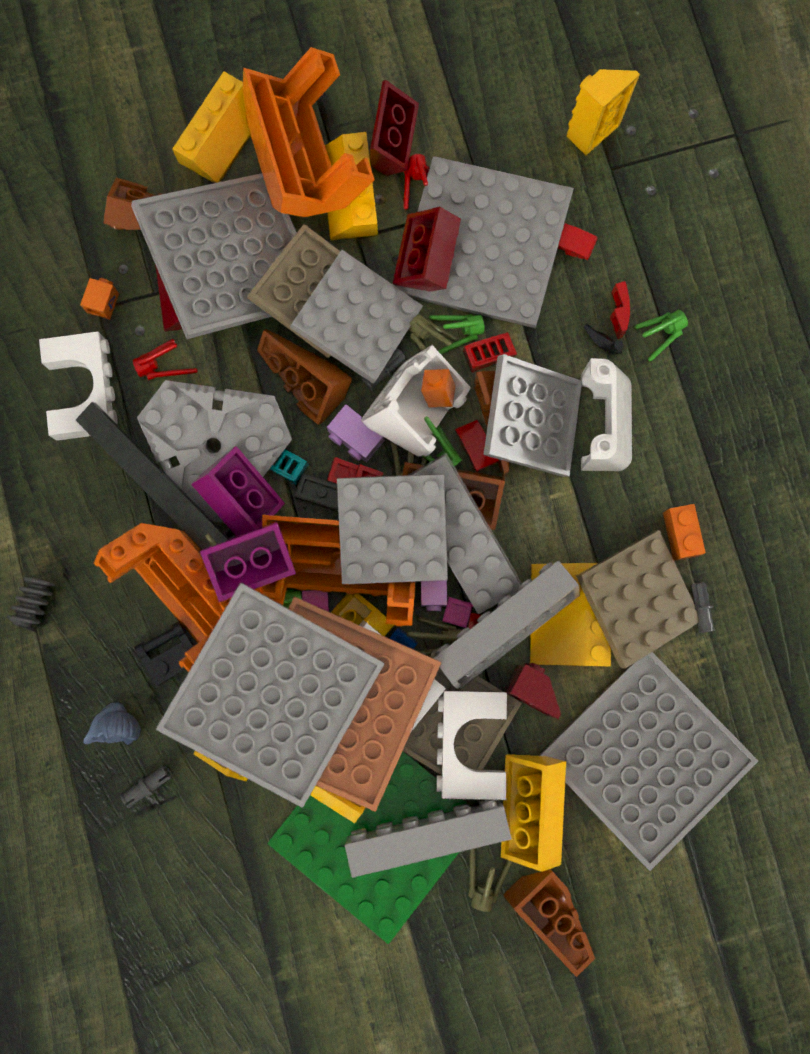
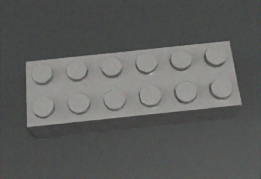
[409,453,522,614]
[434,561,580,690]
[345,799,511,878]

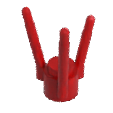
[404,154,430,210]
[133,339,198,380]

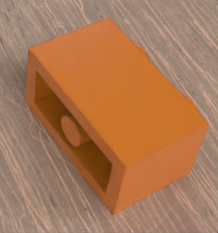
[663,504,706,561]

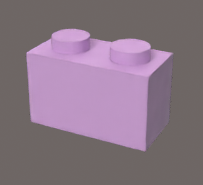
[327,405,385,463]

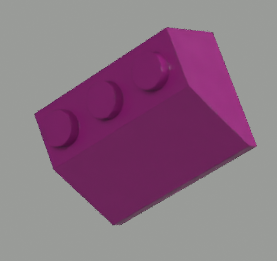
[191,446,285,537]
[200,522,296,602]

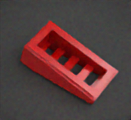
[463,332,517,373]

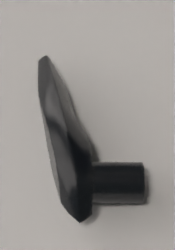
[584,324,624,354]

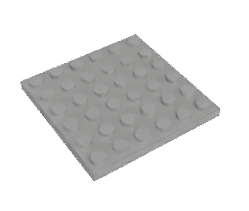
[396,156,574,329]
[131,173,297,339]
[156,582,385,808]
[539,652,758,871]

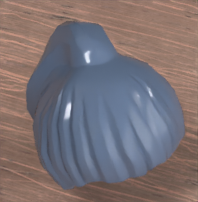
[83,702,141,745]

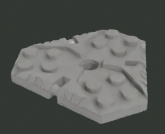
[137,380,292,523]

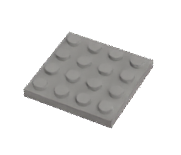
[290,250,423,384]
[484,354,582,477]
[337,474,448,584]

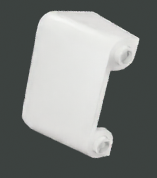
[361,345,471,457]
[581,359,632,471]

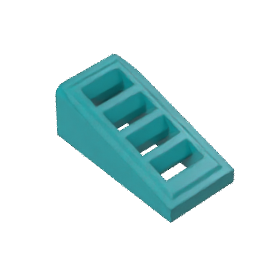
[269,449,309,485]

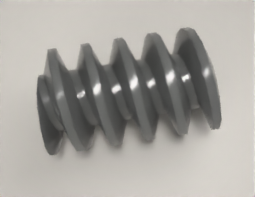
[7,576,56,632]

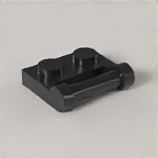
[134,621,194,686]

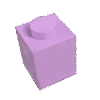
[421,580,447,611]

